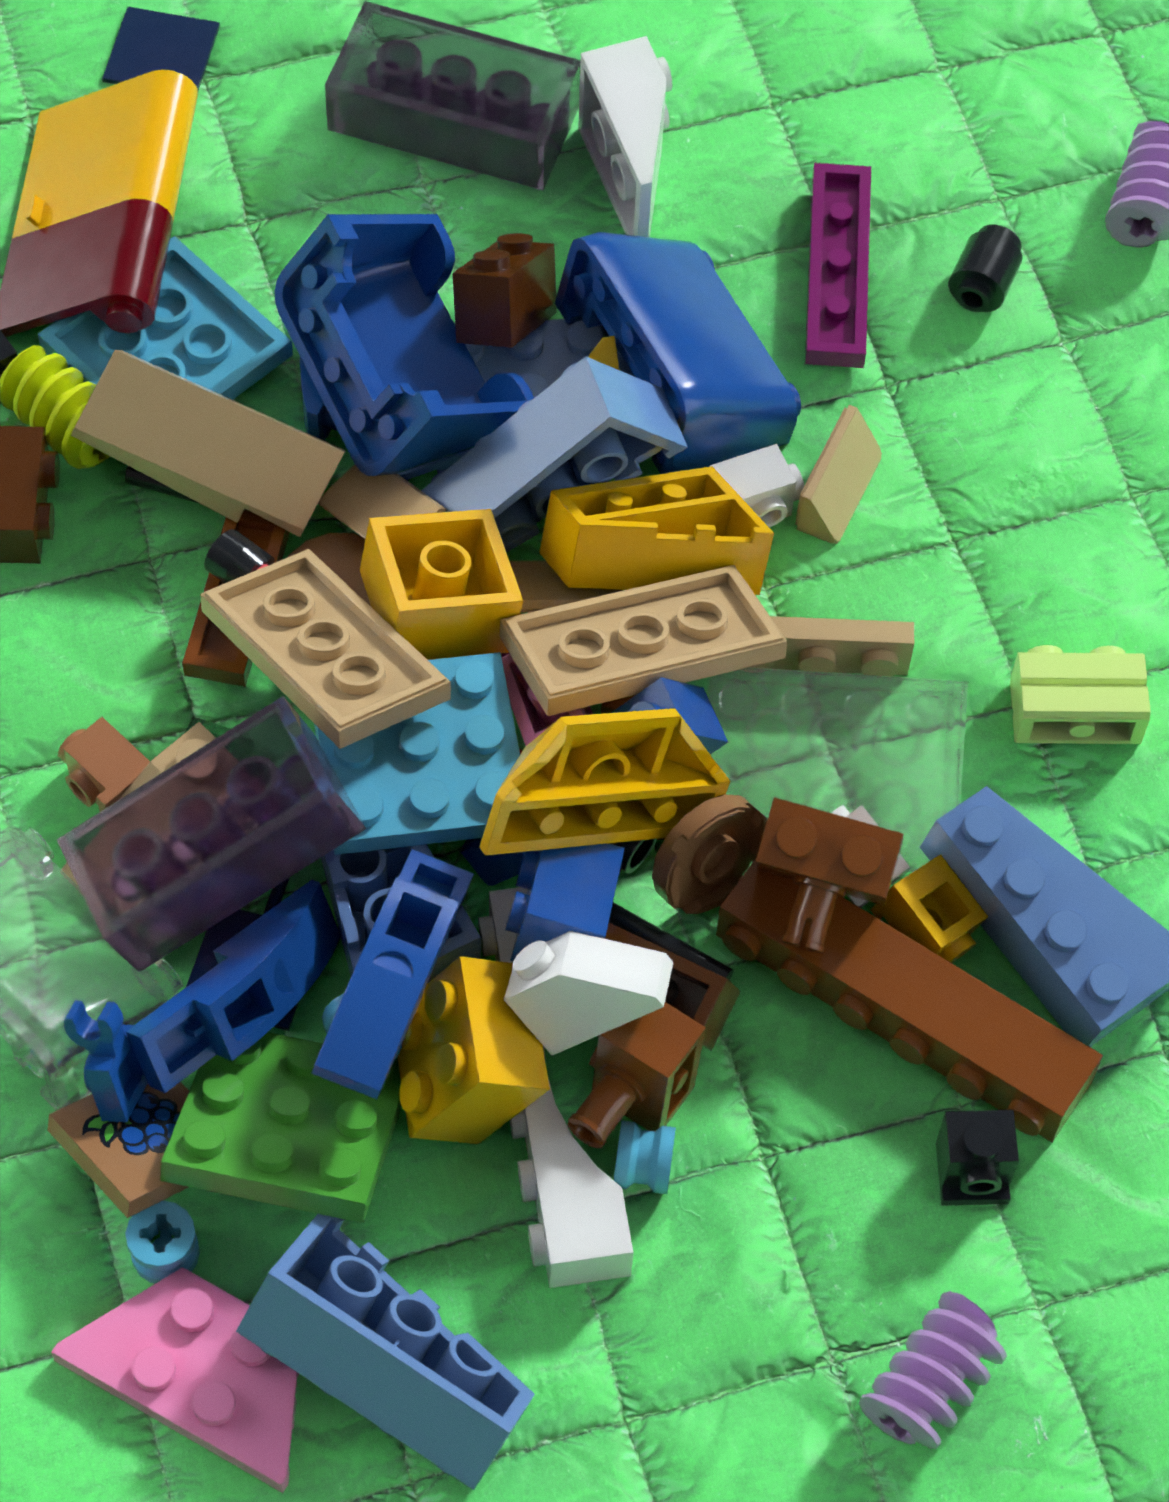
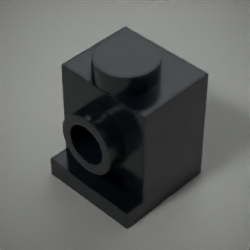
[936,1110,1019,1206]

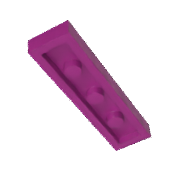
[805,163,872,368]

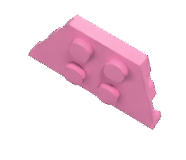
[51,1267,299,1493]

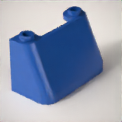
[275,214,534,476]
[555,232,801,474]

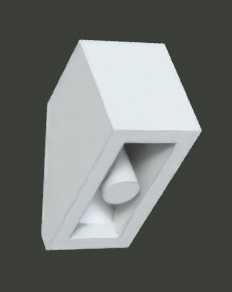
[504,931,673,1056]

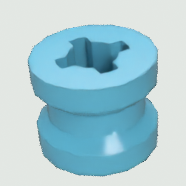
[614,1120,676,1194]
[125,1201,200,1284]

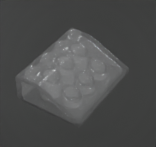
[707,667,968,872]

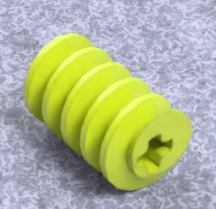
[0,345,110,469]

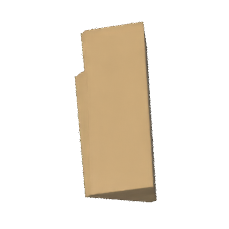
[71,350,345,537]

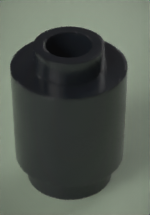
[948,224,1022,312]

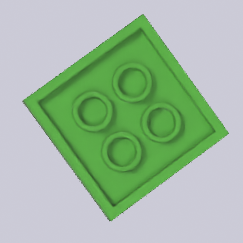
[160,1032,402,1223]

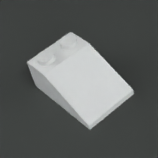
[578,36,672,237]

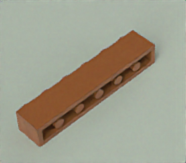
[716,857,1103,1143]

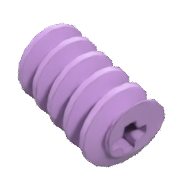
[1105,121,1169,248]
[859,1291,1007,1449]

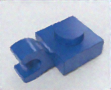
[64,1001,148,1122]

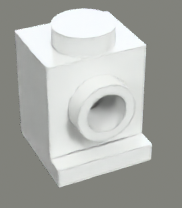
[709,444,805,528]

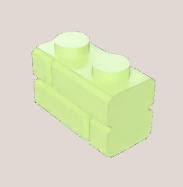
[1010,645,1151,744]

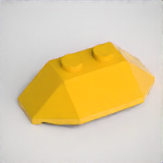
[479,708,730,856]

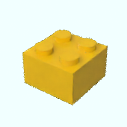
[360,509,523,660]
[397,956,550,1144]

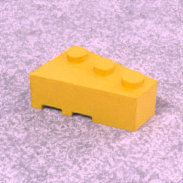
[539,466,774,595]

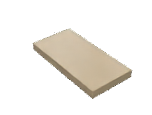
[200,549,451,749]
[500,565,787,716]

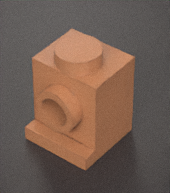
[58,717,150,820]

